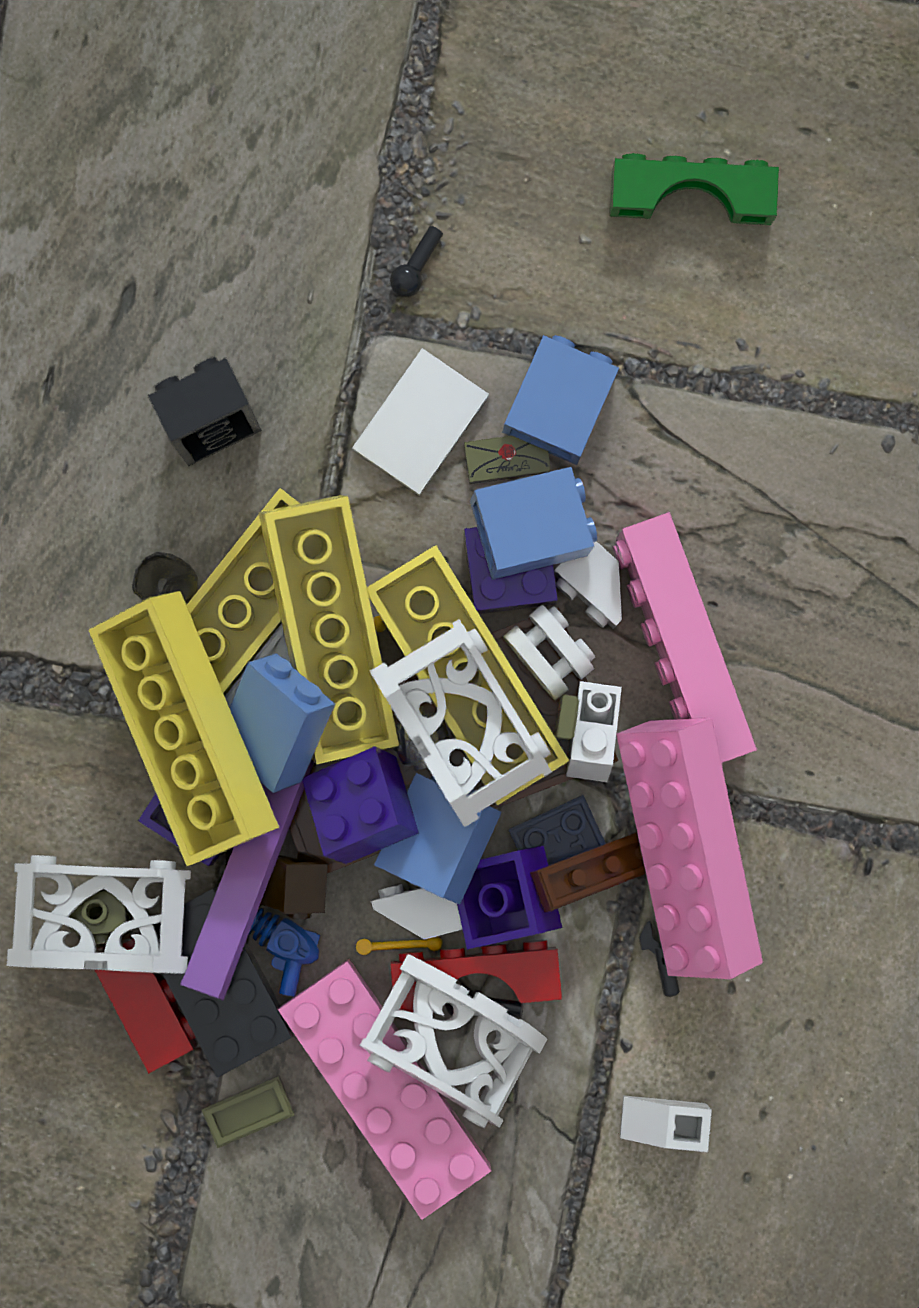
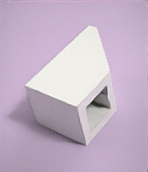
[554,542,622,629]
[566,681,622,782]
[371,884,463,940]
[620,1095,712,1152]

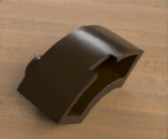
[226,848,328,919]

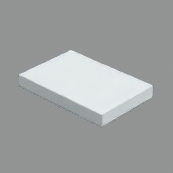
[352,348,489,496]

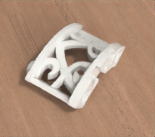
[370,619,552,827]
[7,855,191,974]
[360,954,547,1128]

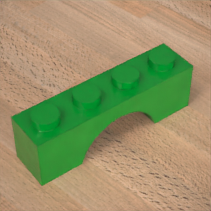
[610,153,779,225]

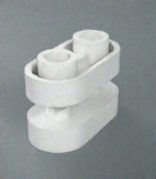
[503,605,595,701]

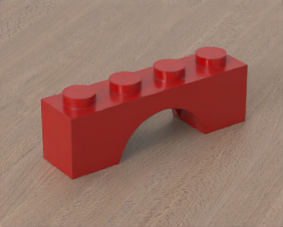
[390,940,562,1013]

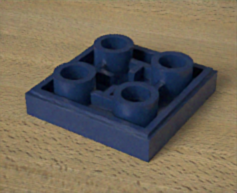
[508,795,606,866]

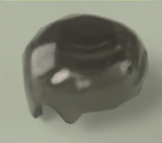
[132,551,198,605]

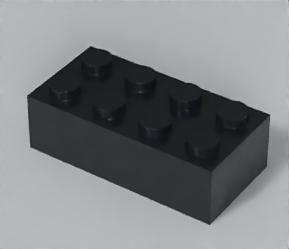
[148,357,262,466]
[154,887,294,1078]

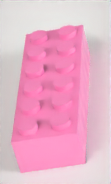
[613,512,757,763]
[616,718,763,979]
[278,959,491,1220]

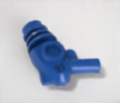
[248,908,320,996]

